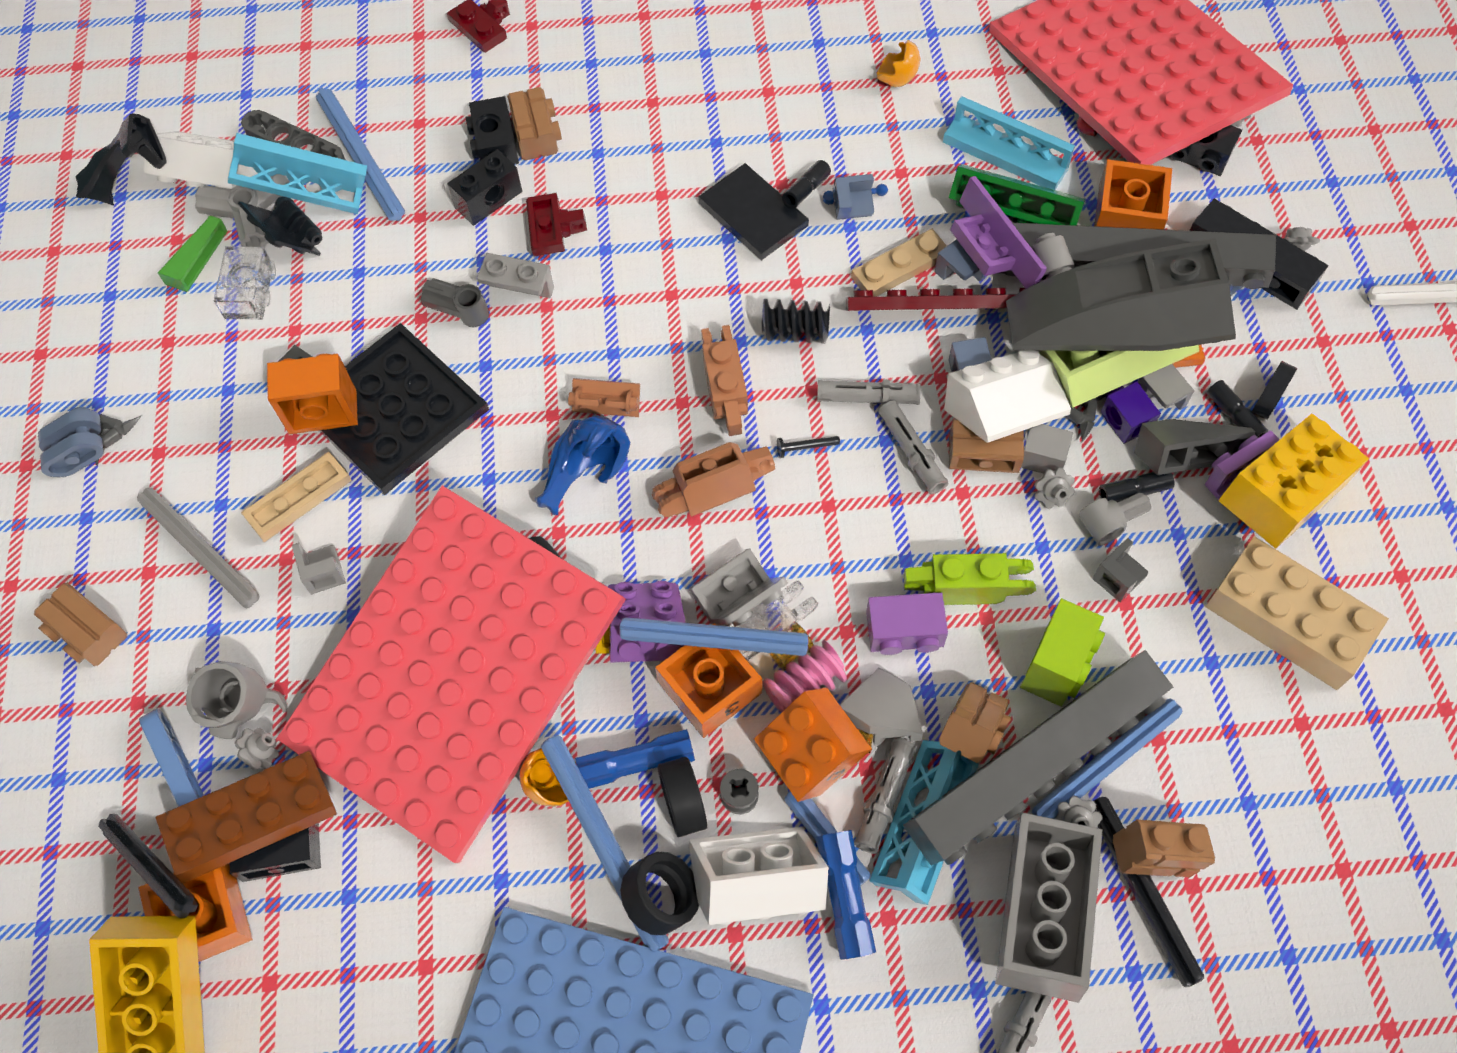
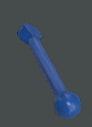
[823,184,888,205]

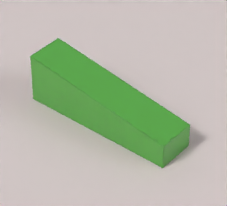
[158,216,228,292]

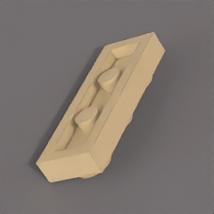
[851,228,947,297]
[241,452,352,542]

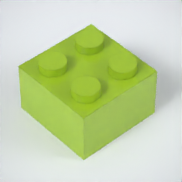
[1020,598,1105,707]

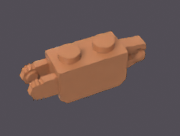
[701,325,748,436]
[651,442,775,518]

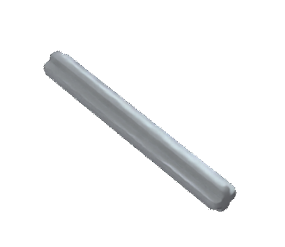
[137,488,259,608]

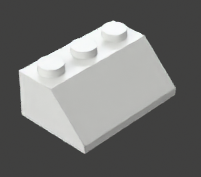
[144,131,254,189]
[944,350,1071,443]
[689,827,829,925]

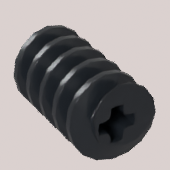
[762,299,830,344]

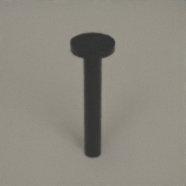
[777,436,840,458]

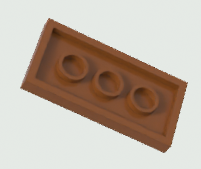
[155,751,337,884]

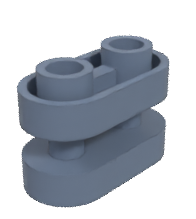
[38,407,104,477]

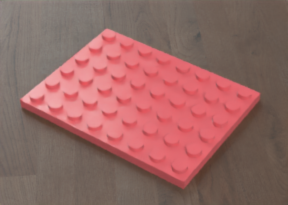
[989,0,1293,165]
[276,485,626,863]

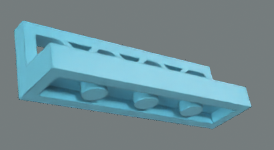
[943,96,1075,190]
[228,133,367,214]
[870,740,979,905]

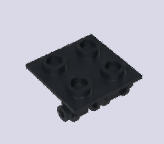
[238,197,323,256]

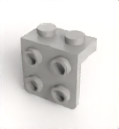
[689,548,788,627]

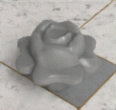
[1284,227,1320,251]
[1034,467,1075,509]
[235,728,279,770]
[1055,795,1102,828]

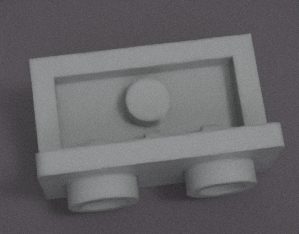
[477,253,554,298]

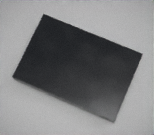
[698,163,809,261]

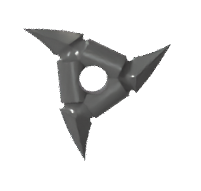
[1066,392,1109,443]
[95,414,142,467]

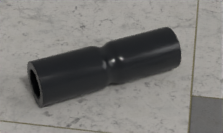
[782,160,831,209]
[1206,380,1269,438]
[1099,472,1174,503]

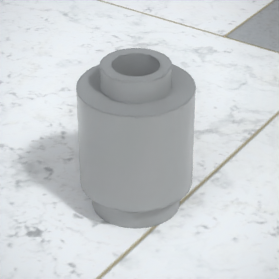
[1032,232,1075,280]

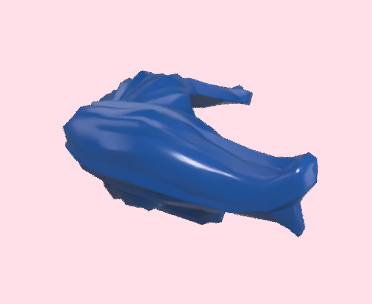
[535,415,631,515]

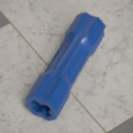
[575,729,695,789]
[816,830,876,960]

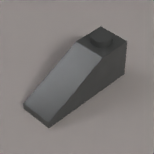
[1134,419,1256,475]

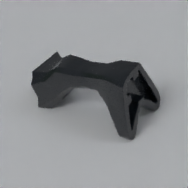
[75,113,167,206]

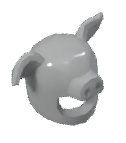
[186,661,287,739]

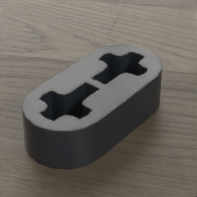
[1251,361,1298,420]

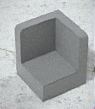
[1138,364,1195,410]
[1021,424,1073,474]
[292,543,346,595]

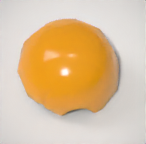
[877,40,921,87]
[519,748,576,807]

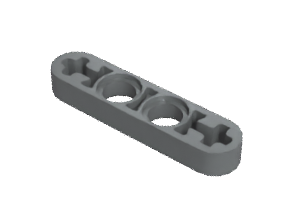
[241,110,346,160]

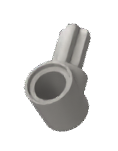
[1079,493,1151,546]

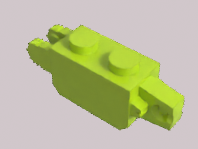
[903,553,1036,605]

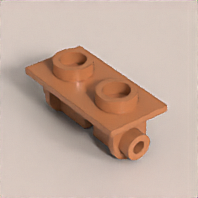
[568,378,640,417]

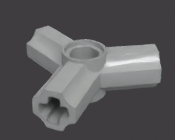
[195,174,290,252]

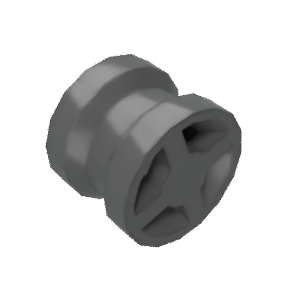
[720,769,759,815]

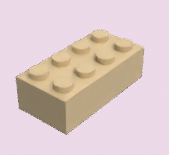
[1205,536,1389,690]

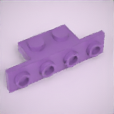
[950,176,1047,289]

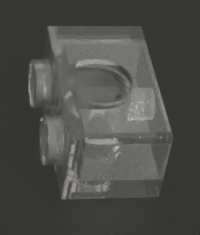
[213,246,276,320]

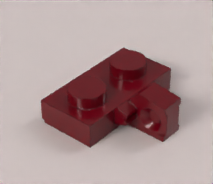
[447,0,510,53]
[526,193,587,257]

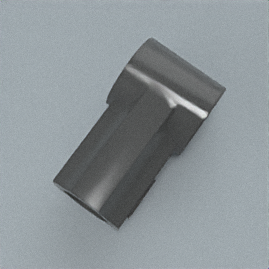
[420,278,489,327]

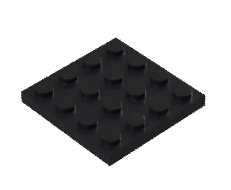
[318,323,489,495]

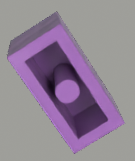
[866,592,948,655]

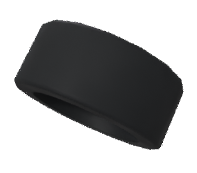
[657,757,707,837]
[620,852,699,935]

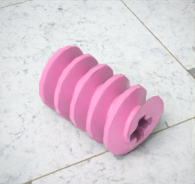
[762,639,847,712]

